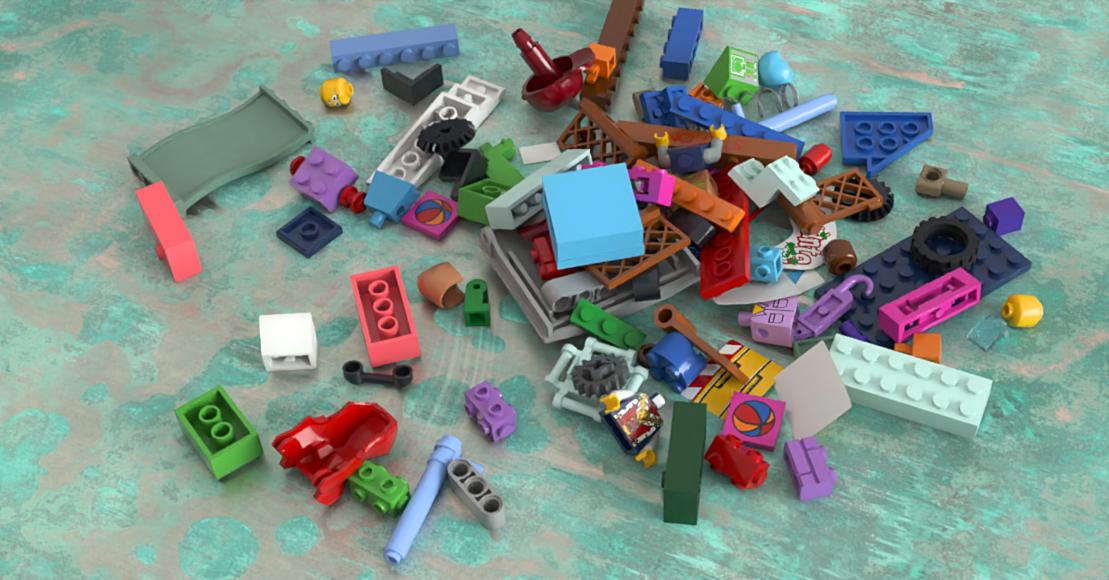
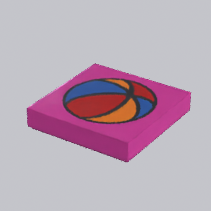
[401,190,462,241]
[721,391,786,452]

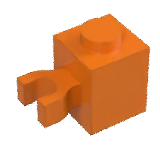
[583,43,616,84]
[894,333,942,365]

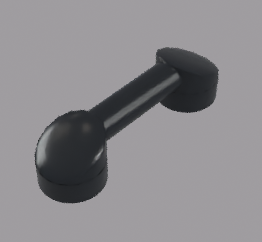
[342,360,413,389]

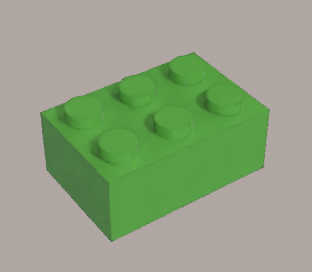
[174,385,264,480]

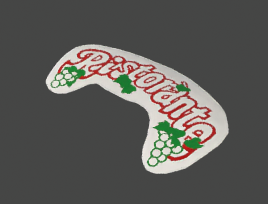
[775,194,837,270]

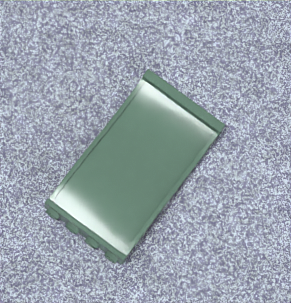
[127,84,315,218]

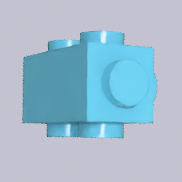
[749,245,783,283]

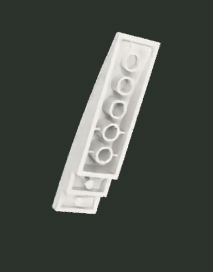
[366,75,506,189]

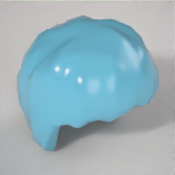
[759,50,794,92]

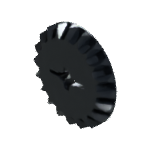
[417,117,476,154]
[832,176,894,222]

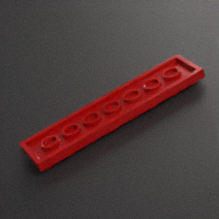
[700,161,750,300]

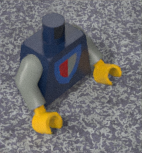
[654,124,727,174]

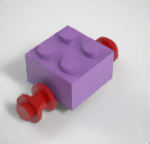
[288,146,367,214]

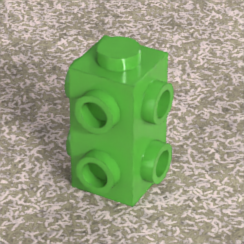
[348,460,411,519]

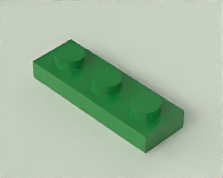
[568,297,647,352]

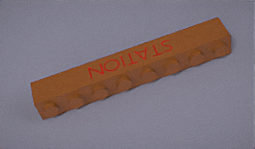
[611,120,797,170]

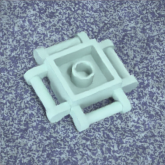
[542,336,649,423]

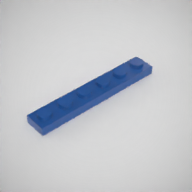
[668,91,805,163]

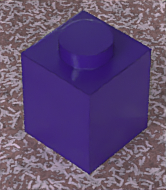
[983,197,1025,236]

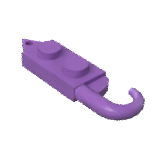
[794,274,874,340]

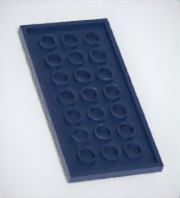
[814,206,1032,351]

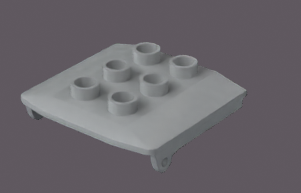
[479,169,700,344]

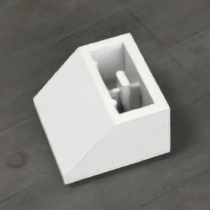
[259,313,319,371]

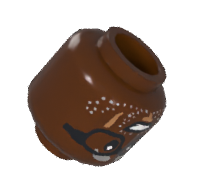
[821,239,857,276]

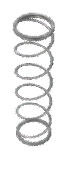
[686,82,798,131]

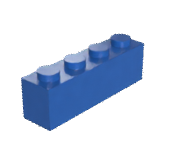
[659,7,704,80]

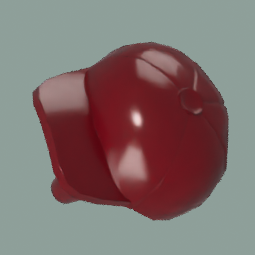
[511,28,595,113]

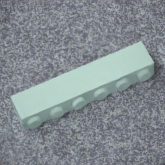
[485,149,592,230]

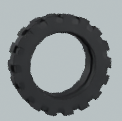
[910,216,979,276]

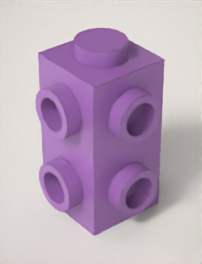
[464,380,517,442]

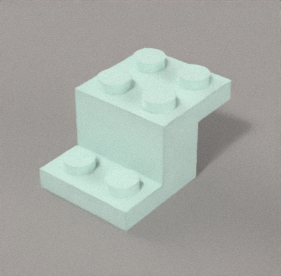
[728,156,820,208]

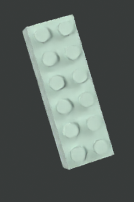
[829,333,993,440]

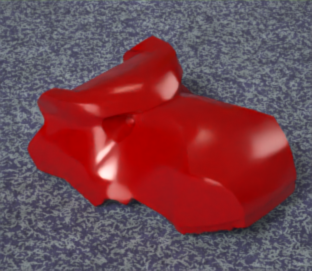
[272,401,398,506]

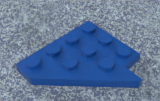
[839,111,933,178]

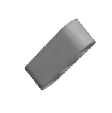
[541,270,616,313]
[448,458,506,530]

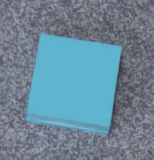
[541,163,645,270]

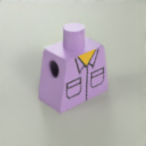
[738,296,800,347]

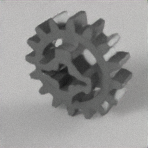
[571,353,630,398]

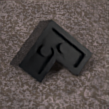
[380,63,444,106]
[438,148,488,202]

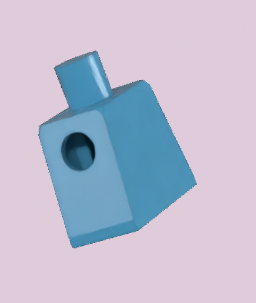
[364,170,420,229]

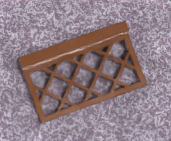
[556,97,649,170]
[577,204,691,290]

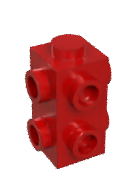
[703,433,770,490]

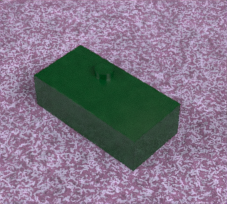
[661,401,707,525]

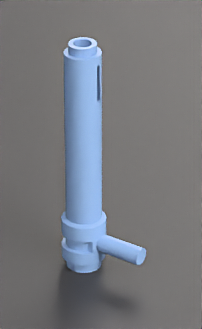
[731,93,837,132]
[383,435,484,565]

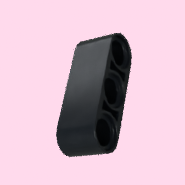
[667,208,717,250]
[631,250,661,302]

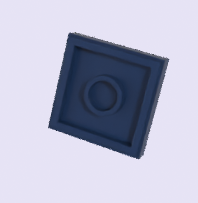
[276,206,343,259]

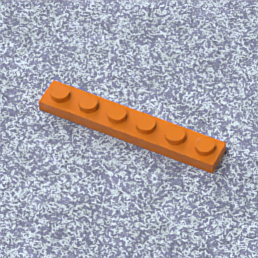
[634,159,745,233]

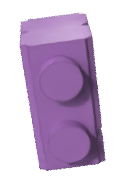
[783,436,836,501]

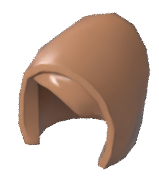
[417,262,465,309]

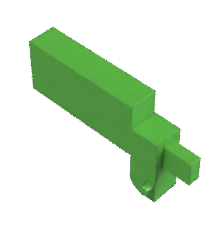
[479,138,525,186]

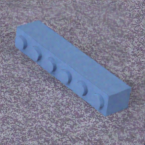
[330,23,460,73]

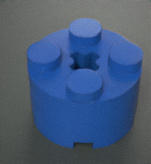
[645,331,706,394]

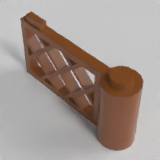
[777,168,884,235]
[653,304,749,385]

